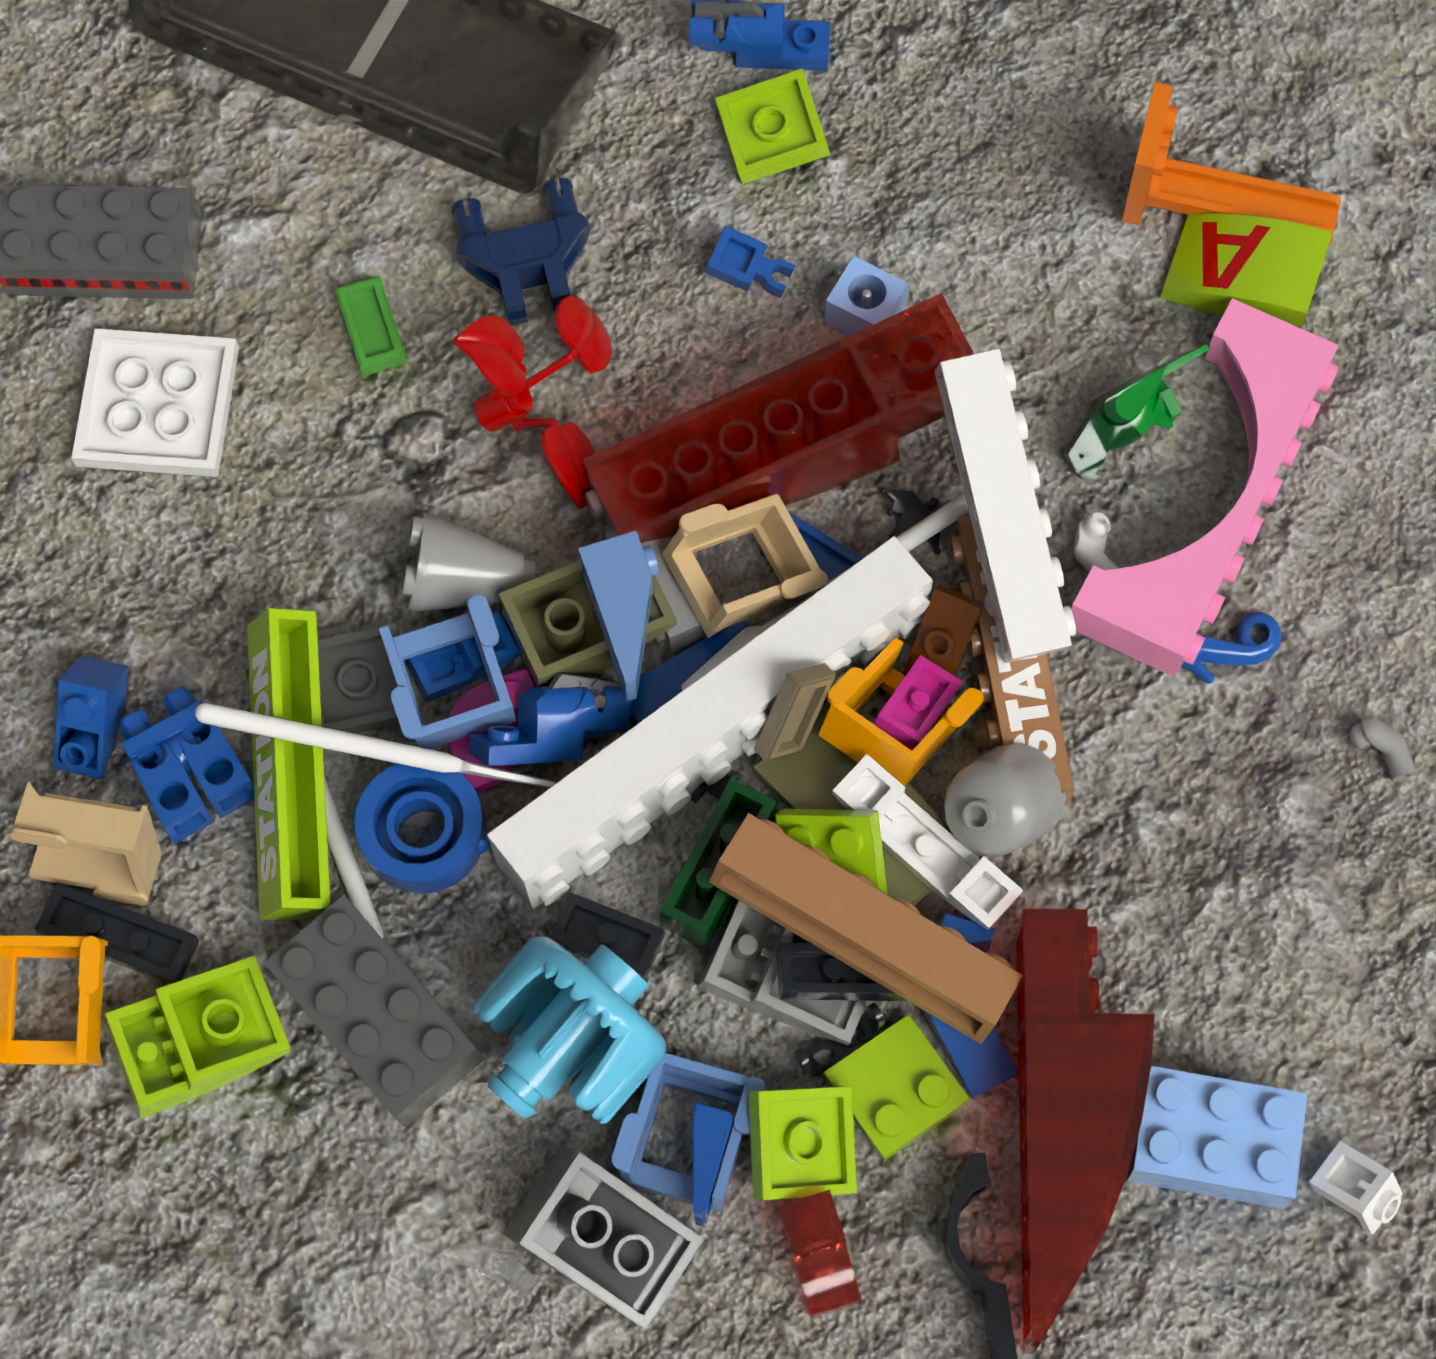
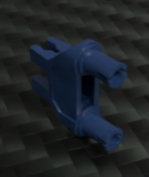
[451,177,590,326]

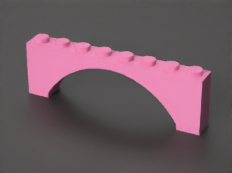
[1071,298,1340,678]

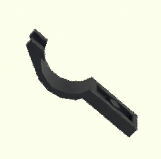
[944,1153,1018,1359]

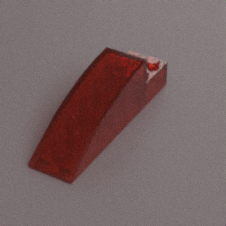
[583,293,974,543]
[1015,909,1155,1354]

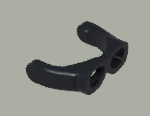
[793,1002,885,1076]

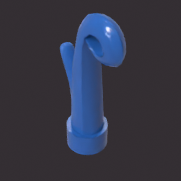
[1182,612,1282,684]

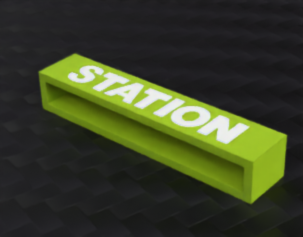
[247,608,331,921]

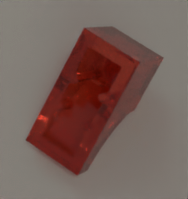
[778,1190,862,1319]

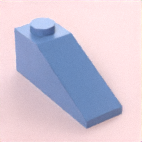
[578,531,659,701]

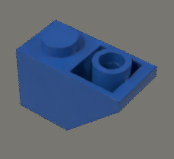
[53,655,129,779]

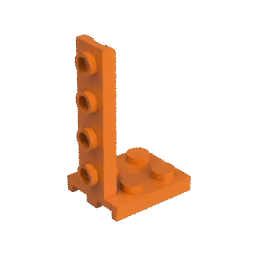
[1122,82,1341,246]

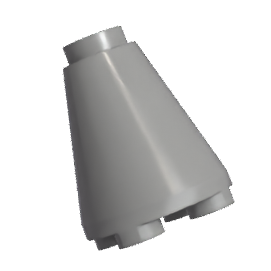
[397,513,536,611]

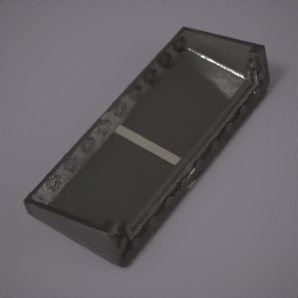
[129,0,616,193]

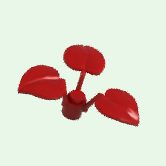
[453,296,612,510]

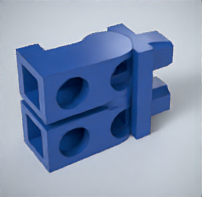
[120,686,254,844]

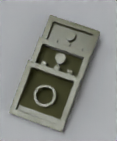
[753,705,953,906]

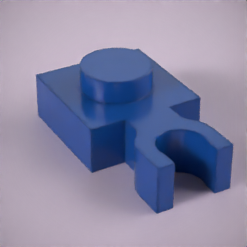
[705,226,795,298]

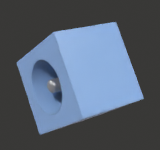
[825,256,908,352]

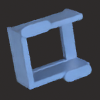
[379,595,516,749]
[612,1053,766,1213]

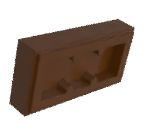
[903,584,985,677]

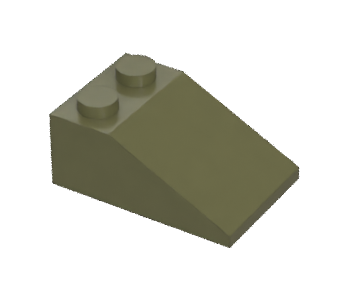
[499,560,677,688]

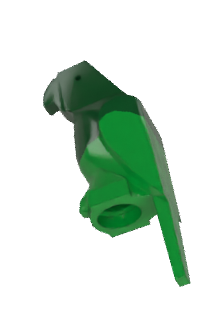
[1062,344,1210,481]

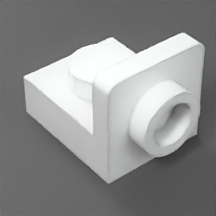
[1309,1141,1402,1234]

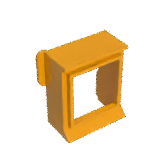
[818,637,984,786]
[0,935,108,1066]

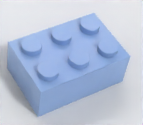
[1127,1065,1308,1209]

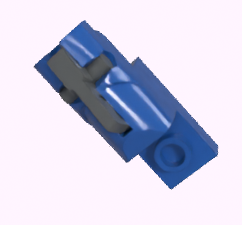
[689,0,830,71]
[470,673,631,766]

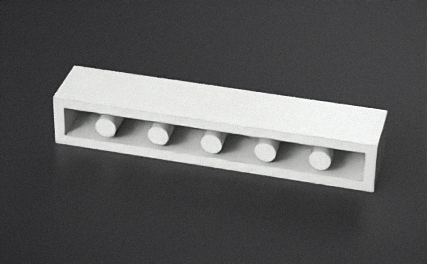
[935,349,1076,663]

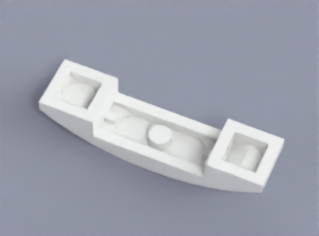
[832,754,1023,930]

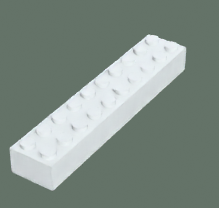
[487,536,933,910]

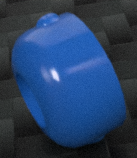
[352,764,489,894]

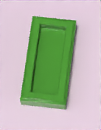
[335,275,408,377]

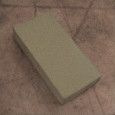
[754,663,836,761]

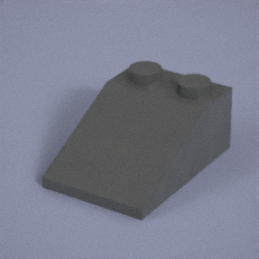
[502,1144,704,1330]

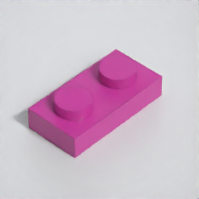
[873,655,963,751]

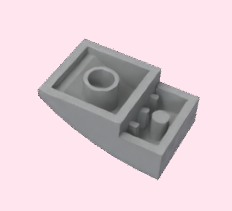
[697,898,867,1045]

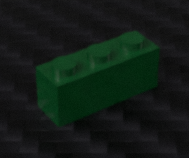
[659,778,777,950]

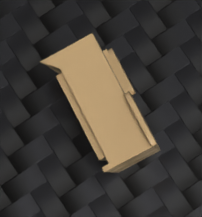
[662,494,828,638]
[10,781,162,906]

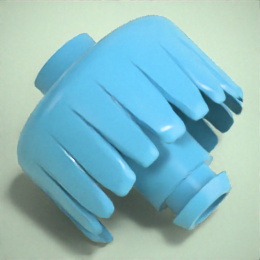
[472,936,666,1124]

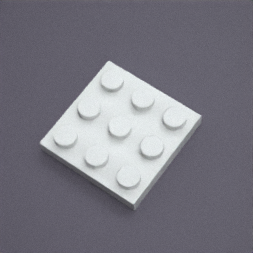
[71,328,239,477]

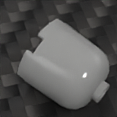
[943,743,1066,856]

